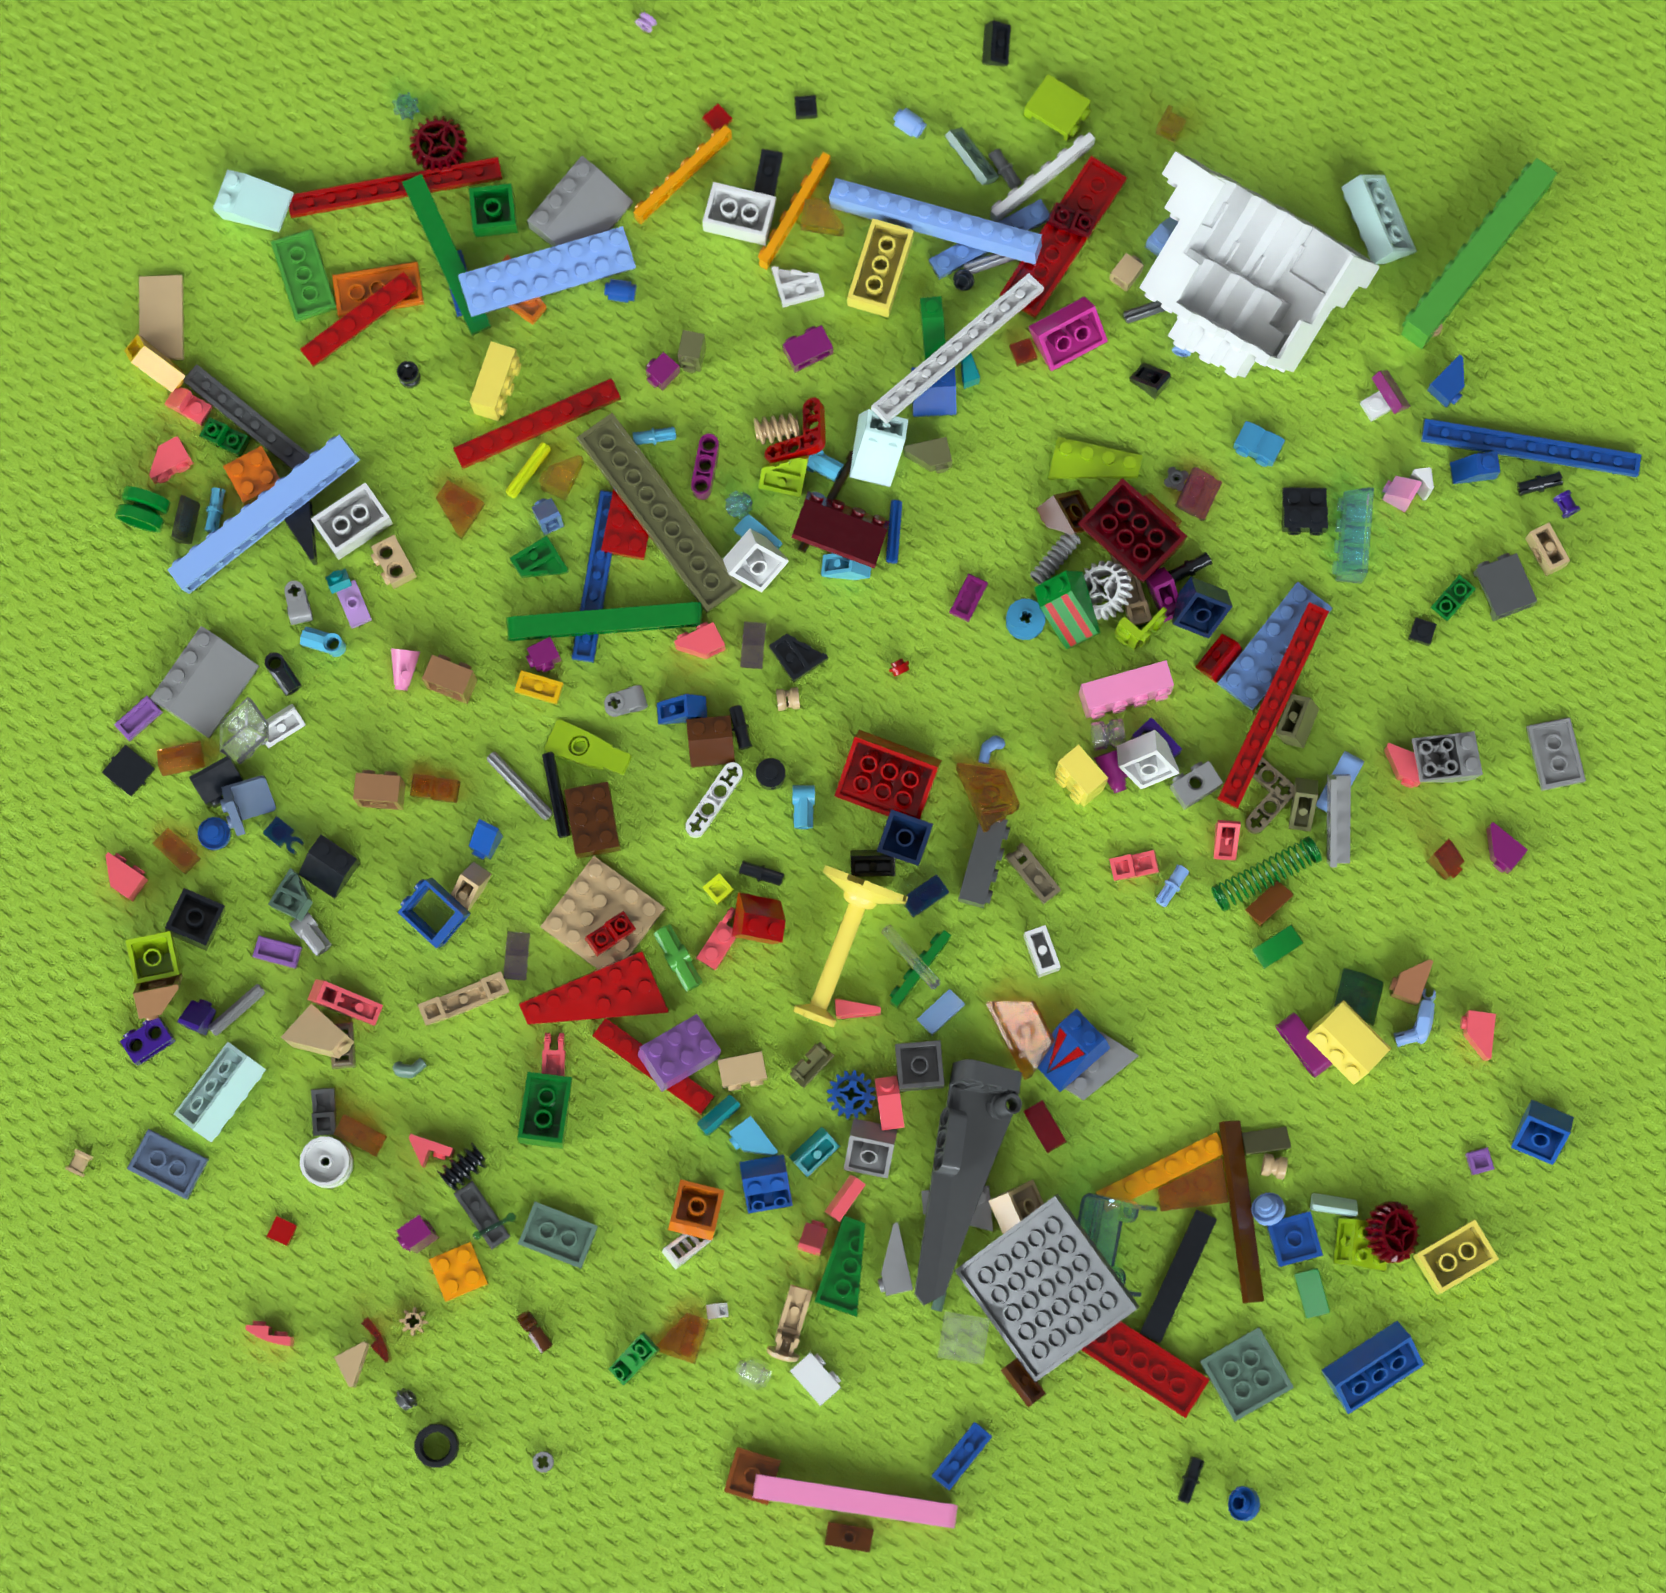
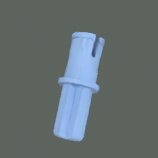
[1156,865,1189,907]

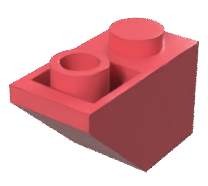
[149,436,194,484]
[674,622,726,659]
[105,852,148,902]

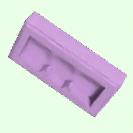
[337,580,372,629]

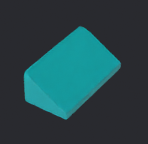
[697,1095,741,1136]
[789,1127,840,1177]

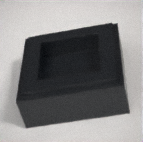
[795,95,817,120]

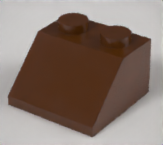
[686,715,735,768]

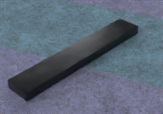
[1140,1210,1217,1343]

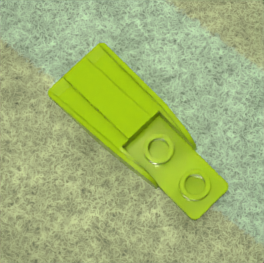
[544,719,632,775]

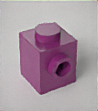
[646,352,680,390]
[525,637,561,672]

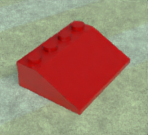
[834,730,942,819]

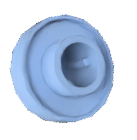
[1251,1193,1286,1226]

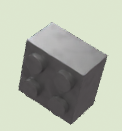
[895,1040,944,1092]

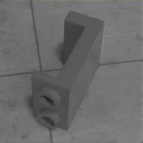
[1473,553,1537,621]

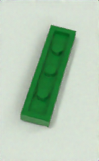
[889,930,951,1008]

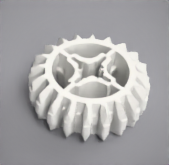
[1084,561,1134,620]

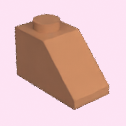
[1389,959,1433,1006]

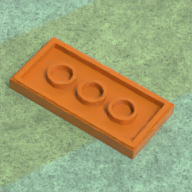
[332,261,424,318]

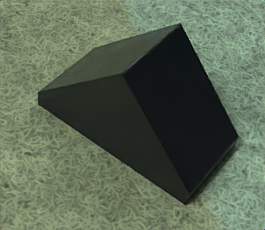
[1130,362,1171,400]

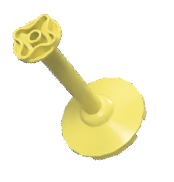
[793,865,908,1027]

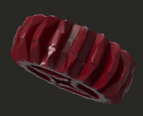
[409,115,468,171]
[1364,1201,1420,1263]

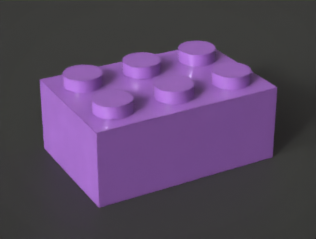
[638,1014,721,1092]

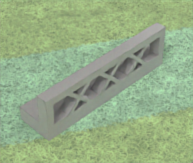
[1327,774,1351,867]

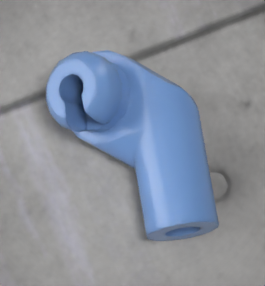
[978,735,1005,764]

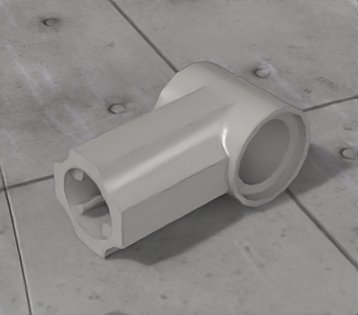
[289,912,332,957]

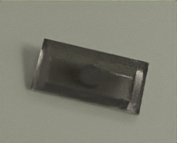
[171,495,200,545]

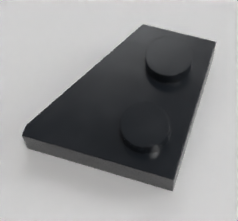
[769,634,828,683]

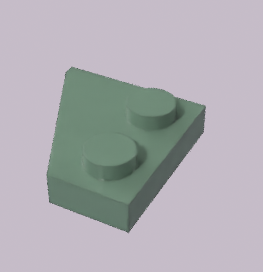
[268,868,313,922]

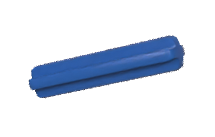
[886,500,902,564]

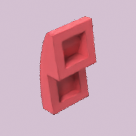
[1109,850,1160,881]

